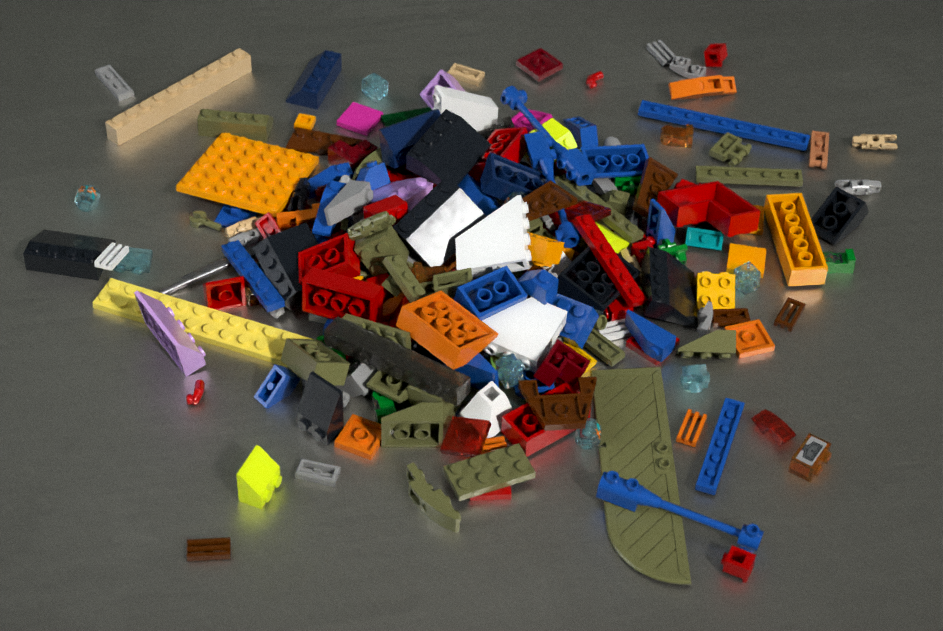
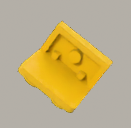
[695,271,735,310]

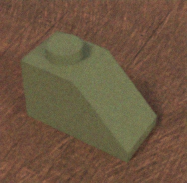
[589,190,630,216]

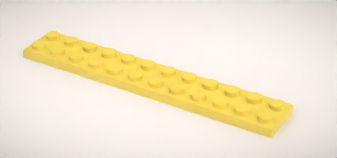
[92,278,315,367]

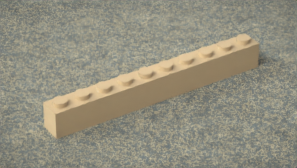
[105,48,252,146]

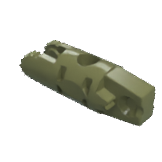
[347,211,396,241]

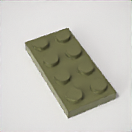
[443,443,536,501]

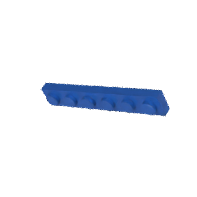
[221,240,285,313]
[695,398,745,495]

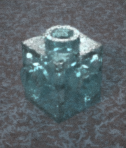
[362,72,388,102]
[734,261,761,295]
[495,353,525,389]
[680,364,710,393]

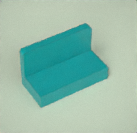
[685,227,724,251]

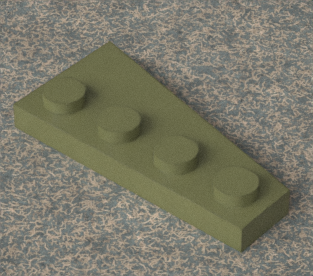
[342,313,412,364]

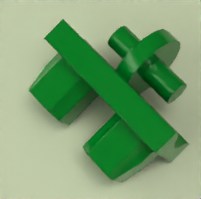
[614,176,641,196]
[657,238,688,265]

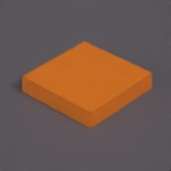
[724,319,775,359]
[334,414,381,460]

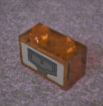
[788,433,832,482]

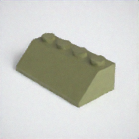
[197,109,274,142]

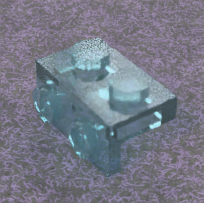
[109,247,153,275]

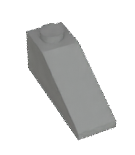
[324,180,373,226]

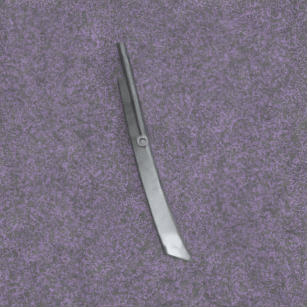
[158,242,260,295]

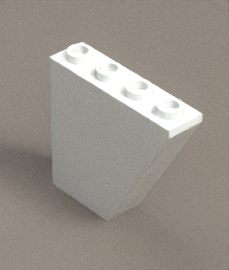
[432,85,498,138]
[455,195,532,279]
[482,297,568,373]

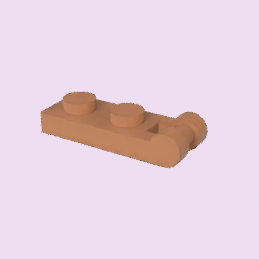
[808,131,829,170]

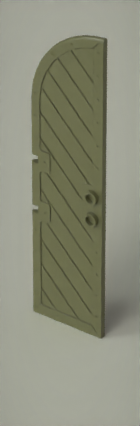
[590,367,691,585]

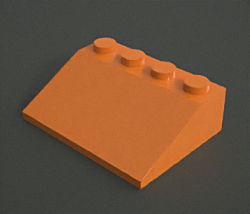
[396,291,498,370]

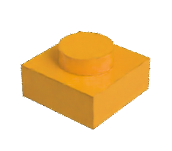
[294,113,316,130]

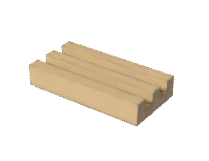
[447,63,485,86]

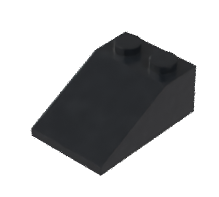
[811,186,869,246]
[297,371,344,446]

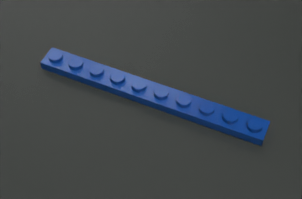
[638,100,810,151]

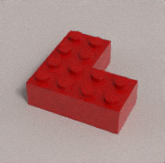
[657,181,761,237]

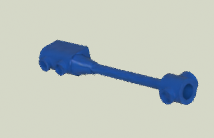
[500,86,597,186]
[524,131,582,248]
[596,471,764,553]

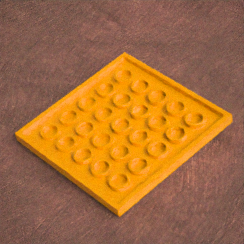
[176,133,319,217]

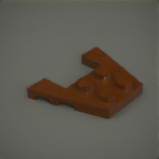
[518,377,597,431]

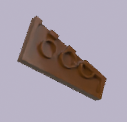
[286,127,362,155]
[632,157,679,218]
[522,180,578,221]

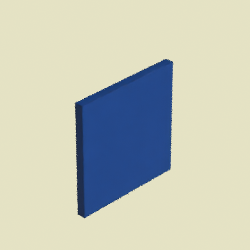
[214,204,259,228]

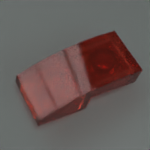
[751,409,796,447]

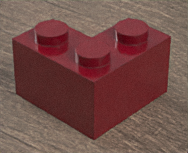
[328,139,378,173]
[533,339,591,387]

